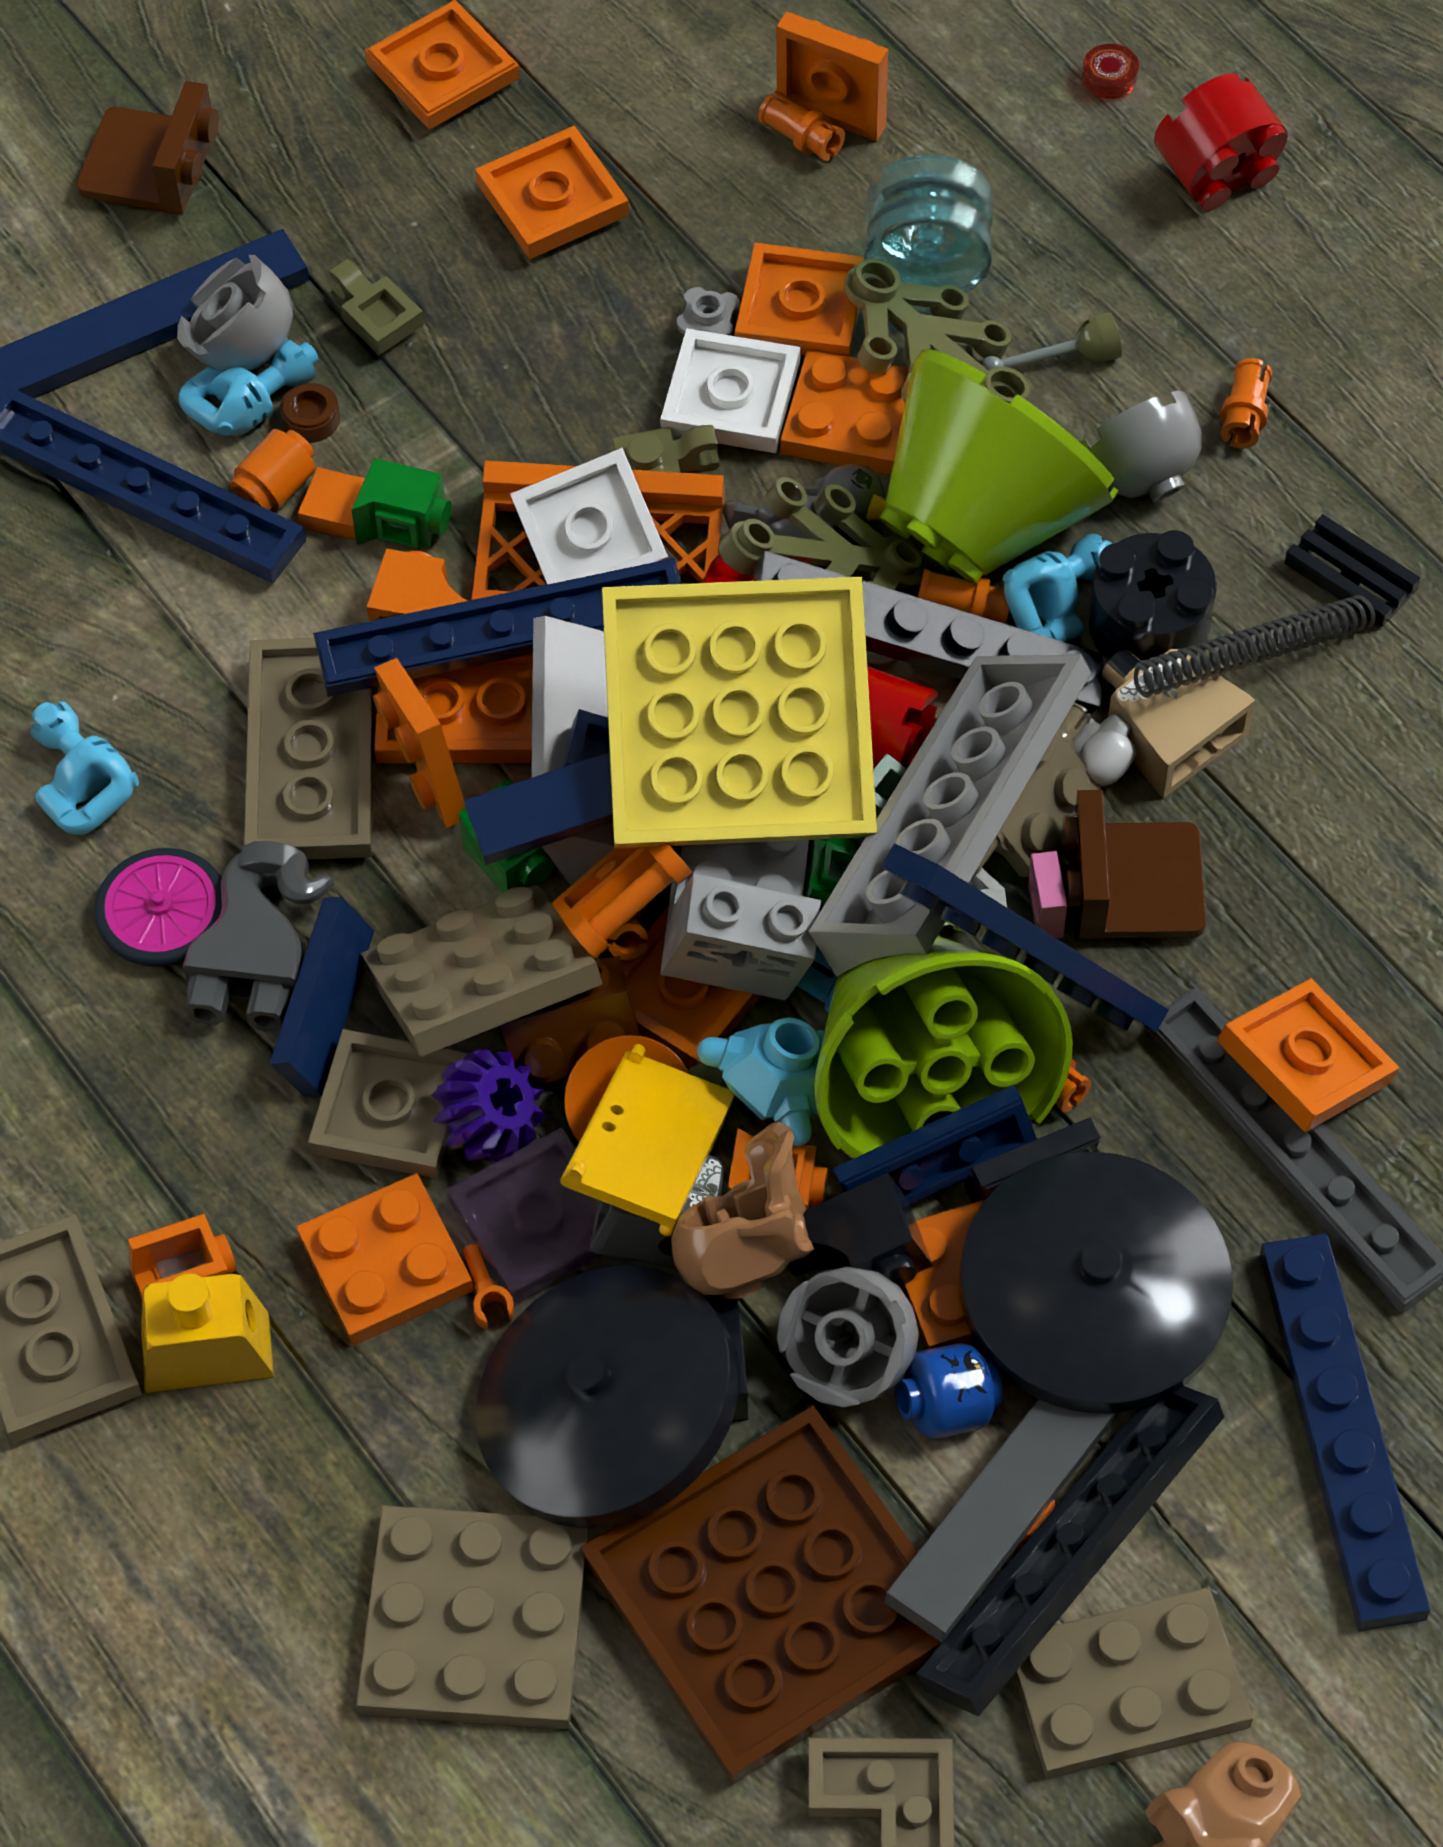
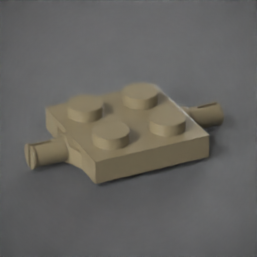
[974,703,1101,877]

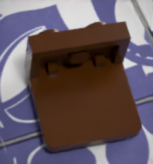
[77,81,219,215]
[1063,790,1207,939]
[500,940,641,1087]

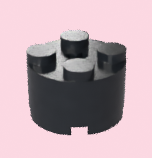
[1089,530,1217,661]

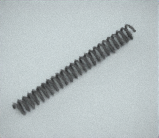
[1133,595,1375,698]

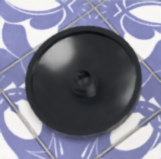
[959,1152,1233,1413]
[476,1265,740,1528]

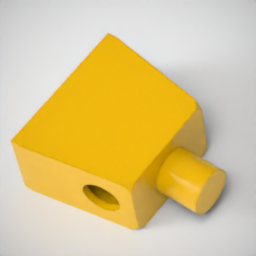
[141,1274,274,1393]

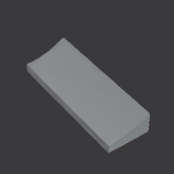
[808,654,1091,977]

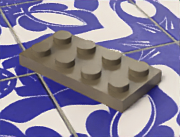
[244,638,374,860]

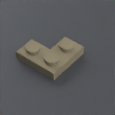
[809,1738,954,1847]

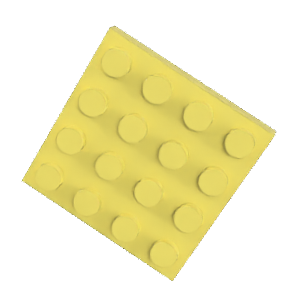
[602,577,877,849]

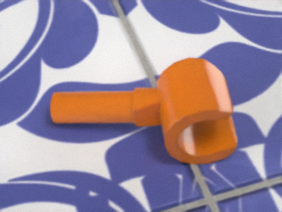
[462,1244,514,1330]

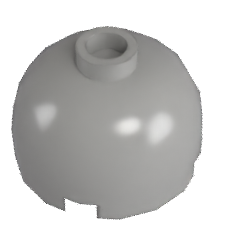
[177,255,293,371]
[1080,390,1201,502]
[777,1267,919,1407]

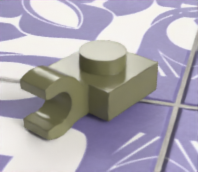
[329,259,424,355]
[613,425,720,473]

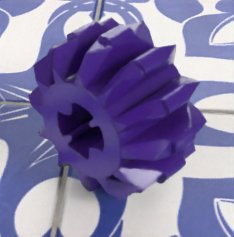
[431,1049,547,1162]

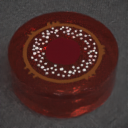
[1082,44,1139,99]

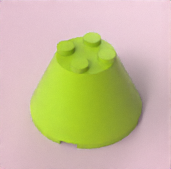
[879,349,1119,584]
[815,935,1073,1159]

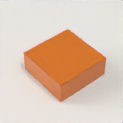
[297,467,365,541]

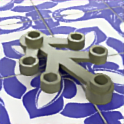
[844,258,1030,404]
[719,477,925,593]

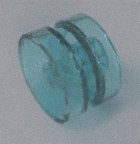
[864,154,994,293]

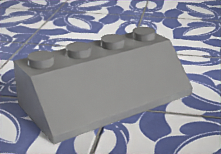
[532,616,614,886]

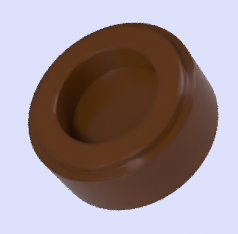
[280,383,341,442]

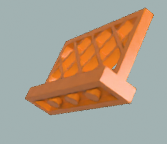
[472,460,726,600]

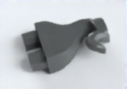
[183,841,334,1032]

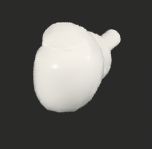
[1073,714,1137,786]

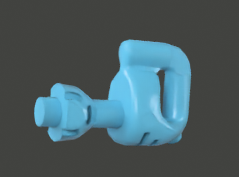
[178,340,319,436]
[1003,534,1112,643]
[30,701,139,835]

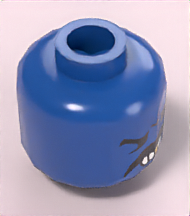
[895,1343,1002,1439]

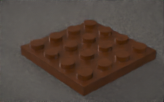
[580,1405,964,1785]

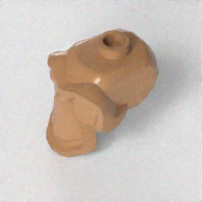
[671,1122,814,1299]
[1145,1741,1302,1847]

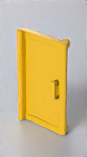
[560,1044,735,1236]

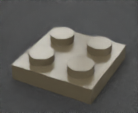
[308,1029,468,1179]

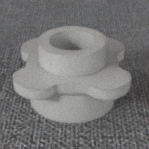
[677,287,740,336]

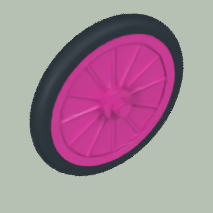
[94,848,222,967]

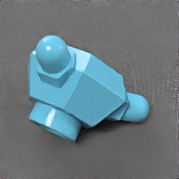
[697,1018,825,1146]

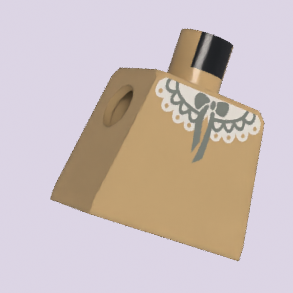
[1102,649,1255,799]

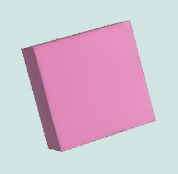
[1028,851,1067,939]

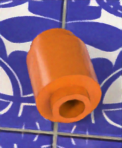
[228,429,316,512]

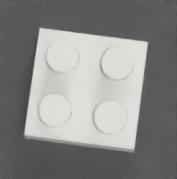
[660,328,800,453]
[510,448,669,584]

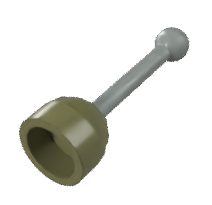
[981,312,1122,371]

